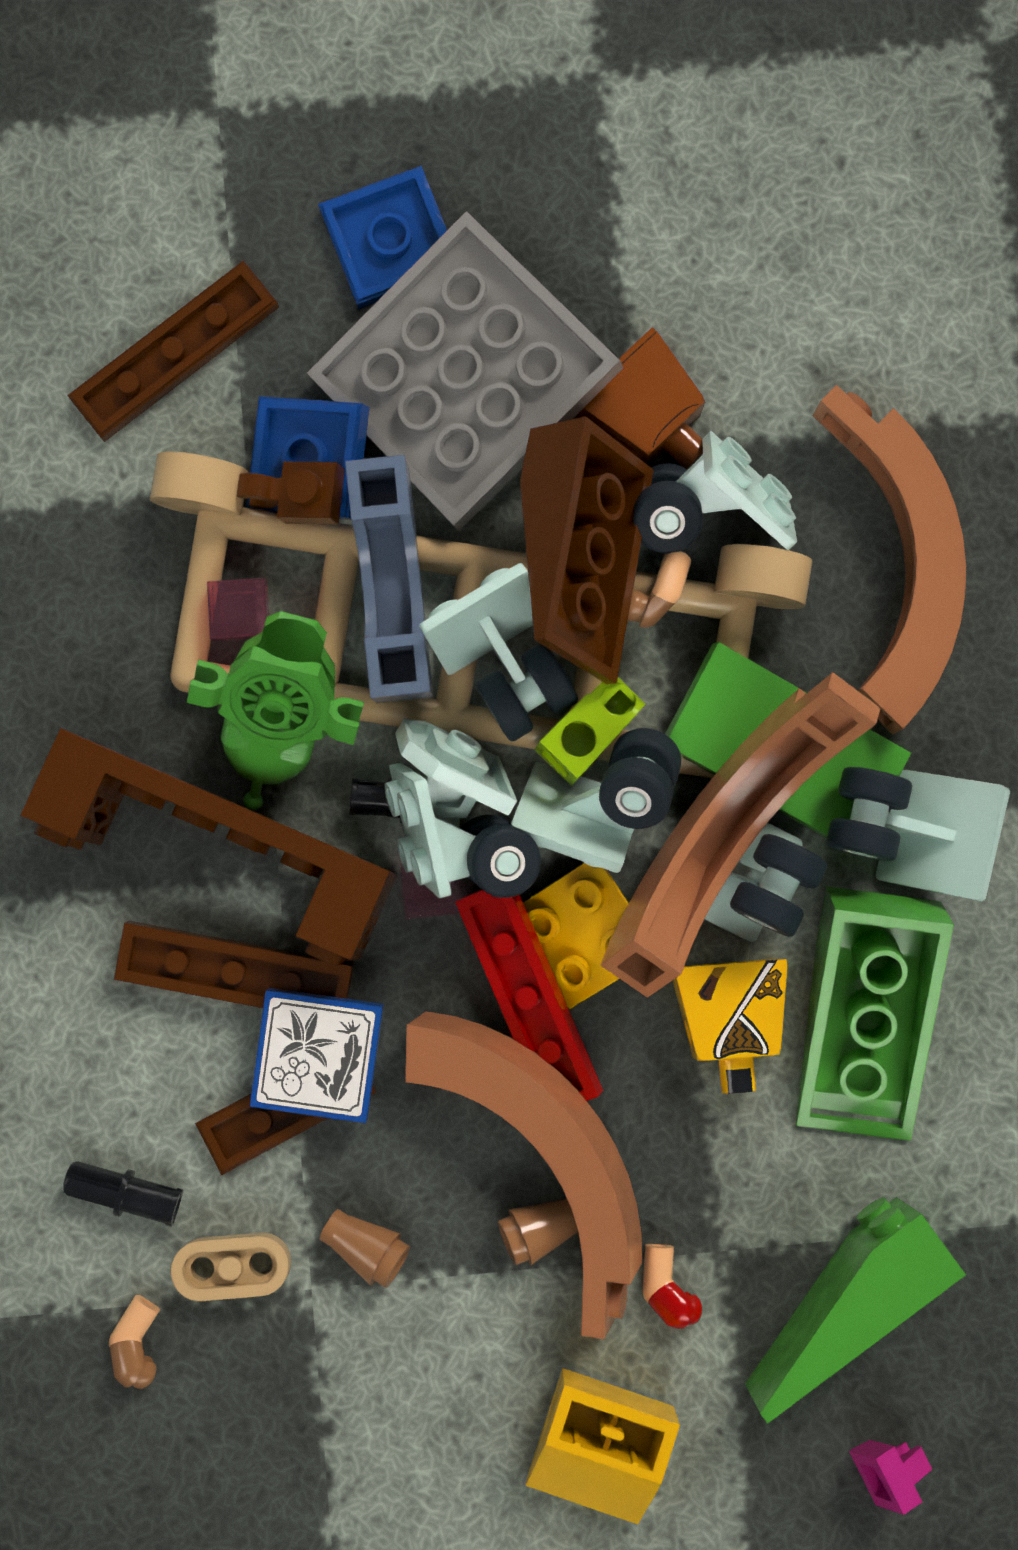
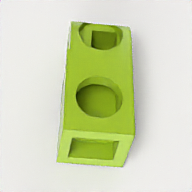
[534,677,646,786]

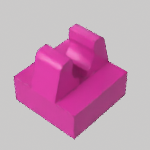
[849,1440,932,1515]

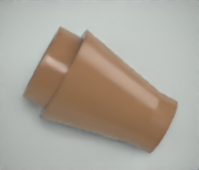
[497,1198,578,1266]
[319,1209,411,1288]

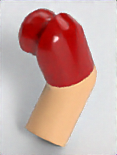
[642,1244,703,1329]

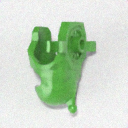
[187,611,364,811]

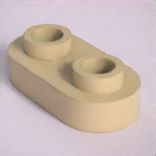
[171,1232,291,1301]

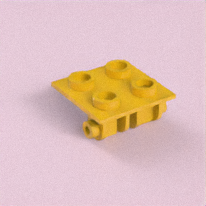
[523,863,629,1009]

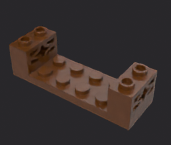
[20,728,397,966]

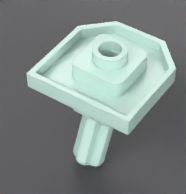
[395,719,517,828]

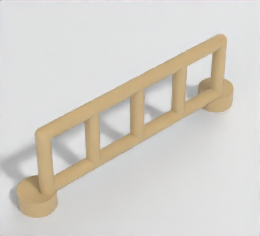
[150,451,812,779]

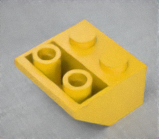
[525,1368,680,1525]

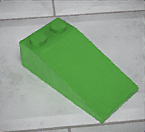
[796,886,954,1141]
[745,1197,966,1424]

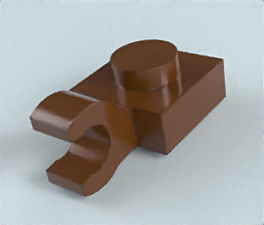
[237,461,345,525]

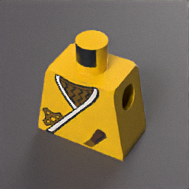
[673,959,787,1094]

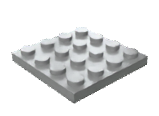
[307,211,624,531]

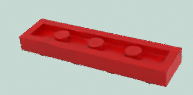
[455,890,604,1101]

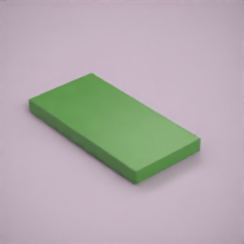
[665,642,911,838]

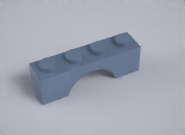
[345,455,434,704]

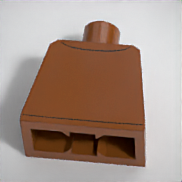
[575,327,705,470]

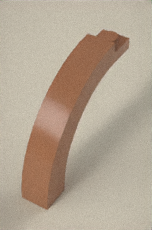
[812,385,966,735]
[600,672,880,998]
[405,1011,642,1339]

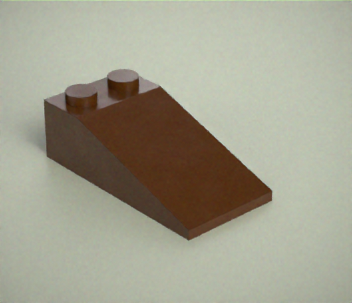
[520,416,654,685]

